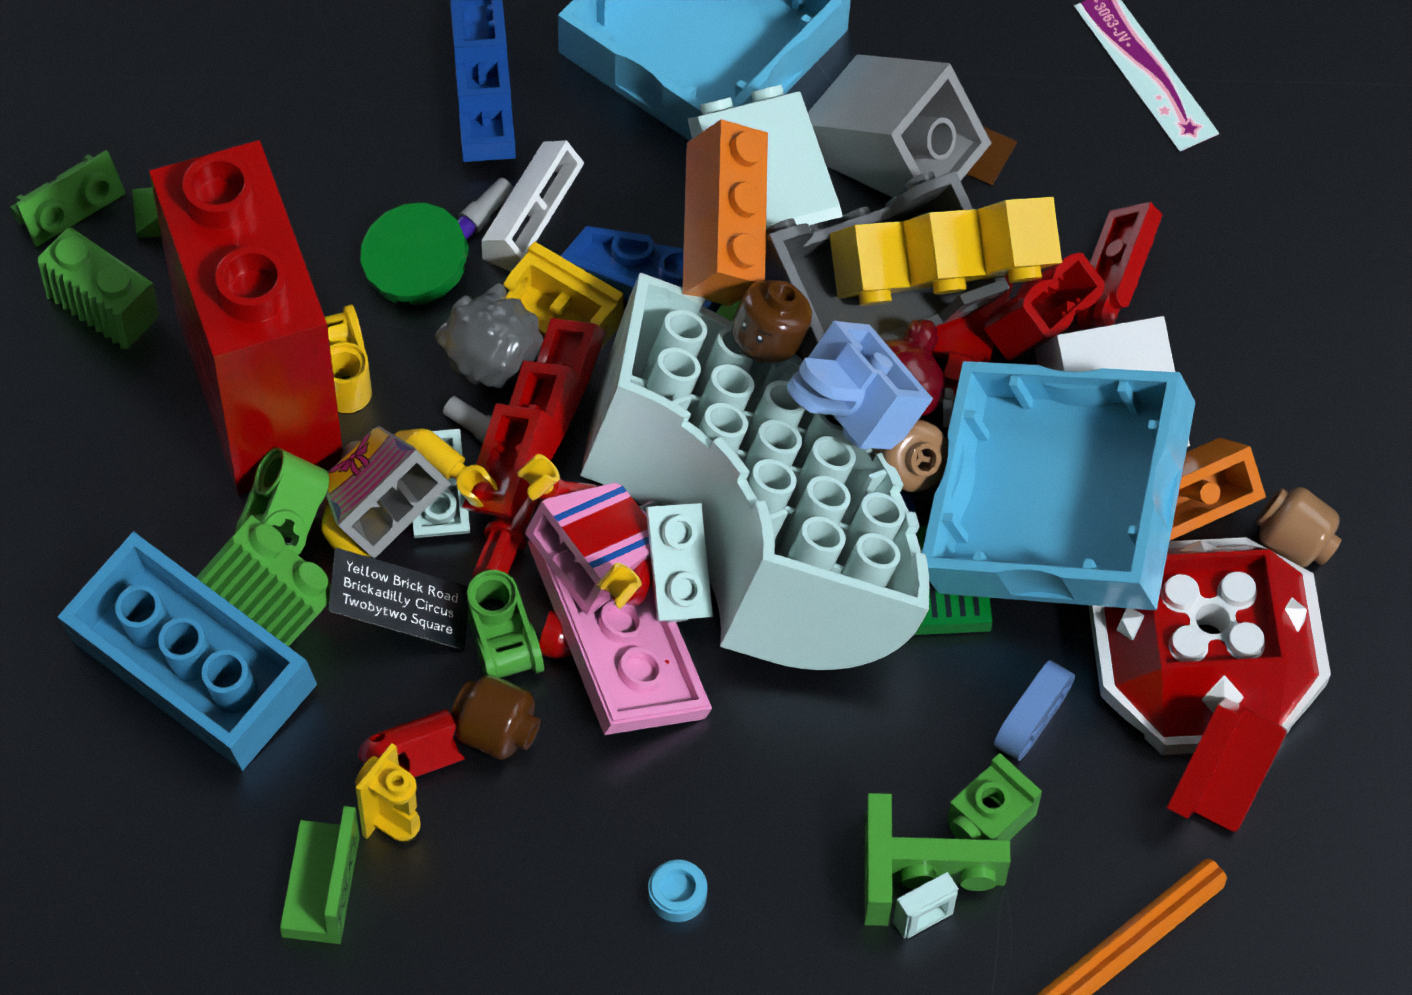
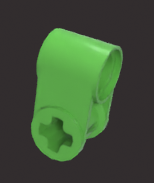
[235,447,329,555]
[467,570,544,678]

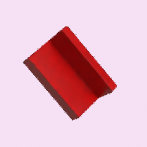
[1167,698,1287,831]

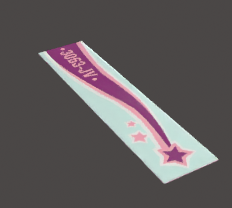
[1074,0,1220,152]

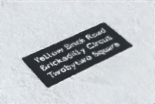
[328,548,468,649]

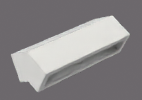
[481,140,584,271]

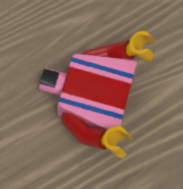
[516,454,663,615]

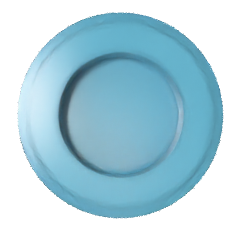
[648,860,707,922]

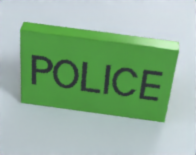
[280,806,360,944]

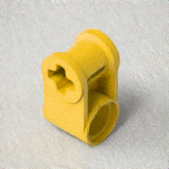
[325,304,372,414]

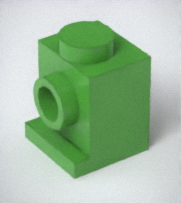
[947,753,1042,841]

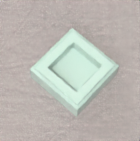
[893,872,959,938]

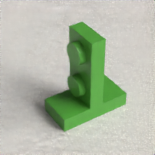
[865,793,1011,926]

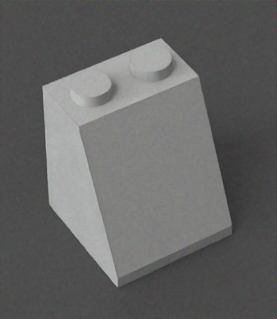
[808,54,991,198]

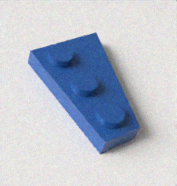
[561,226,722,312]

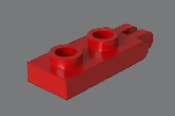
[1077,202,1163,330]

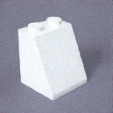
[1035,316,1190,447]

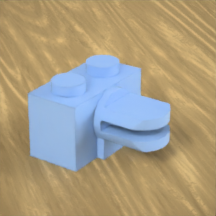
[787,321,933,450]

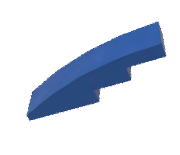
[450,0,516,162]

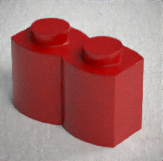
[984,253,1105,360]

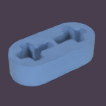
[994,660,1075,761]

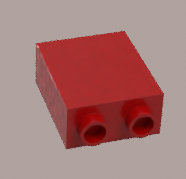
[149,140,343,495]

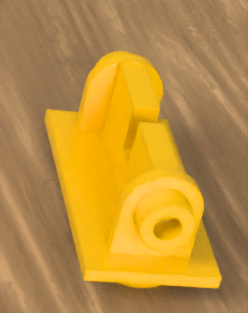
[355,743,420,841]

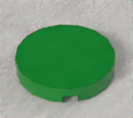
[360,203,469,305]

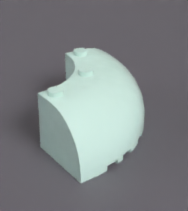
[580,273,929,670]

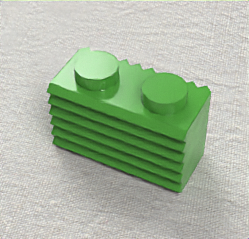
[38,228,160,349]
[197,515,331,647]

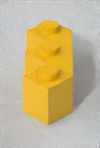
[829,197,1062,306]

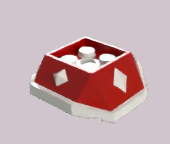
[1088,537,1331,755]

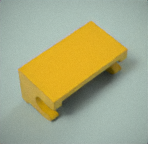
[503,241,624,350]

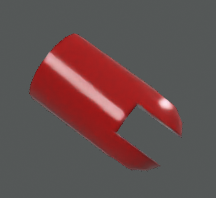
[357,708,464,778]

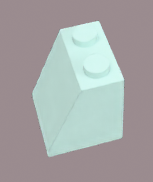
[687,84,843,229]

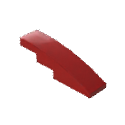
[462,318,606,518]

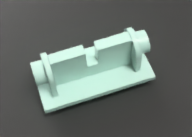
[646,503,713,623]

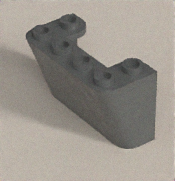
[765,171,1010,359]

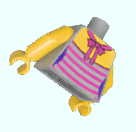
[321,426,498,559]

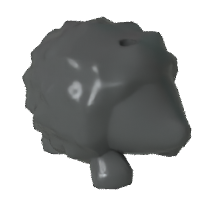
[435,283,543,389]

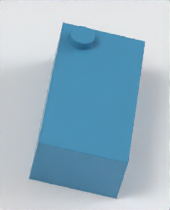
[57,531,317,771]

